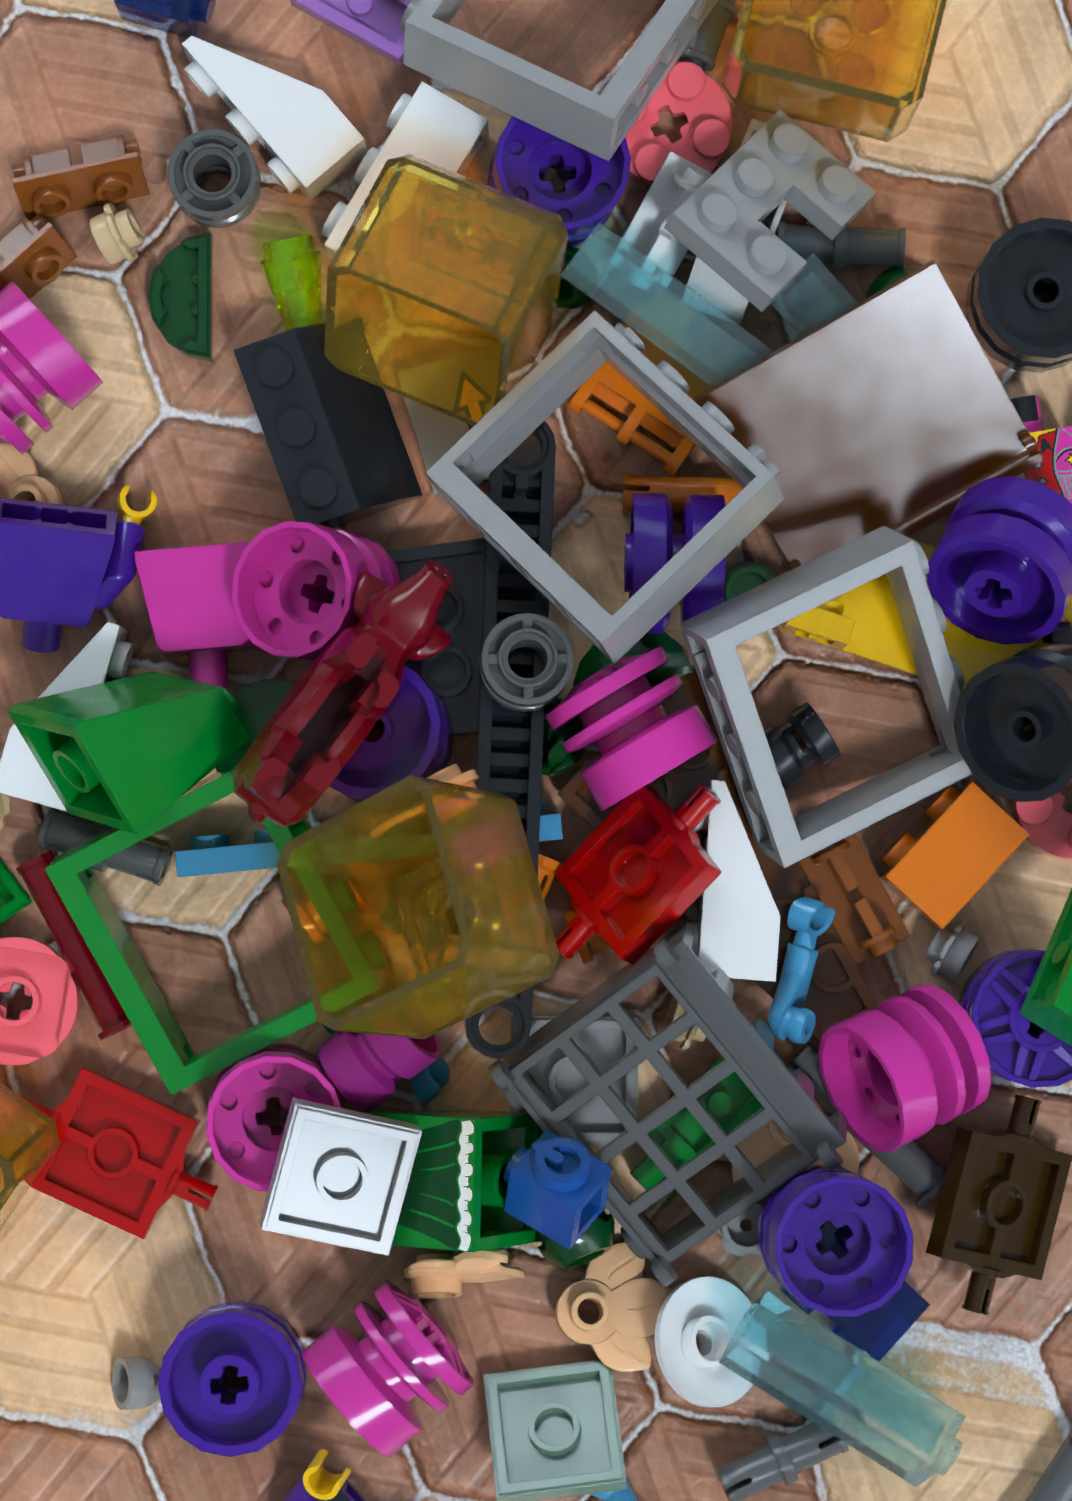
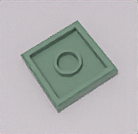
[483,1360,627,1501]

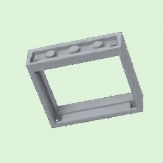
[399,0,718,161]
[426,310,784,664]
[680,526,972,868]

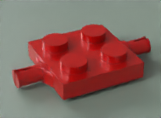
[551,783,722,965]
[9,1067,219,1239]

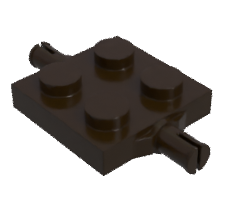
[926,1094,1072,1315]

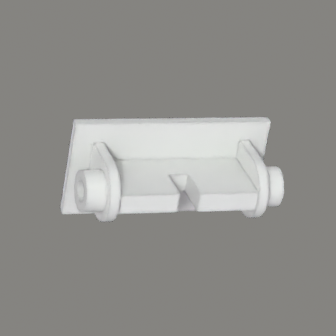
[609,151,713,292]

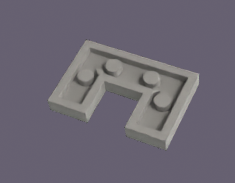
[664,110,876,312]

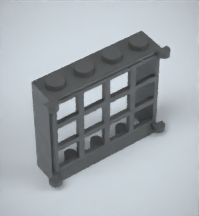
[488,921,847,1286]

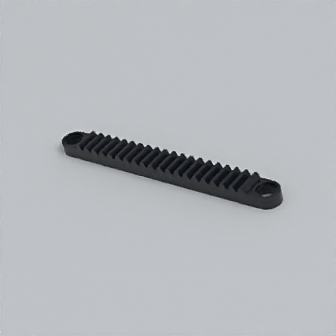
[464,421,556,1059]

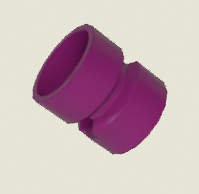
[318,990,441,1112]

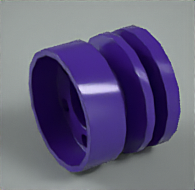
[487,116,631,250]
[958,949,1072,1088]
[757,1165,913,1317]

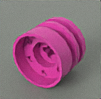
[0,281,104,455]
[231,521,401,661]
[545,646,718,812]
[818,984,991,1152]
[206,1043,343,1192]
[302,1279,474,1458]

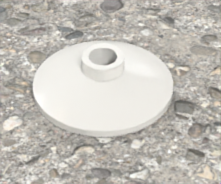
[655,1276,764,1408]

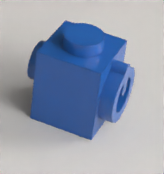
[503,1130,612,1250]

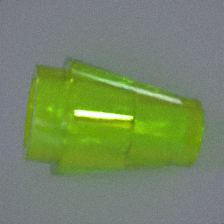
[259,235,323,331]

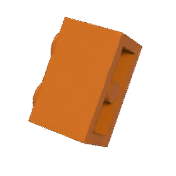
[879,782,1030,929]

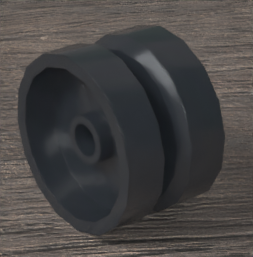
[965,218,1072,373]
[954,641,1072,802]

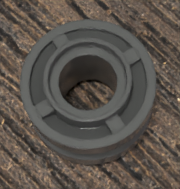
[168,129,261,228]
[479,613,574,712]

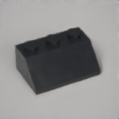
[234,318,423,529]

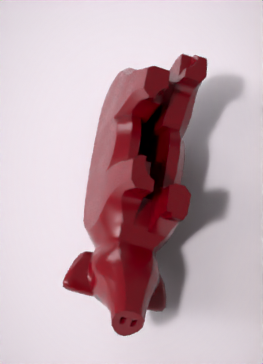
[232,560,453,827]

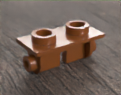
[12,135,150,221]
[0,215,77,299]
[799,833,911,965]

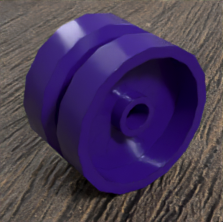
[927,476,1072,645]
[624,493,726,634]
[330,666,454,807]
[158,1300,308,1457]

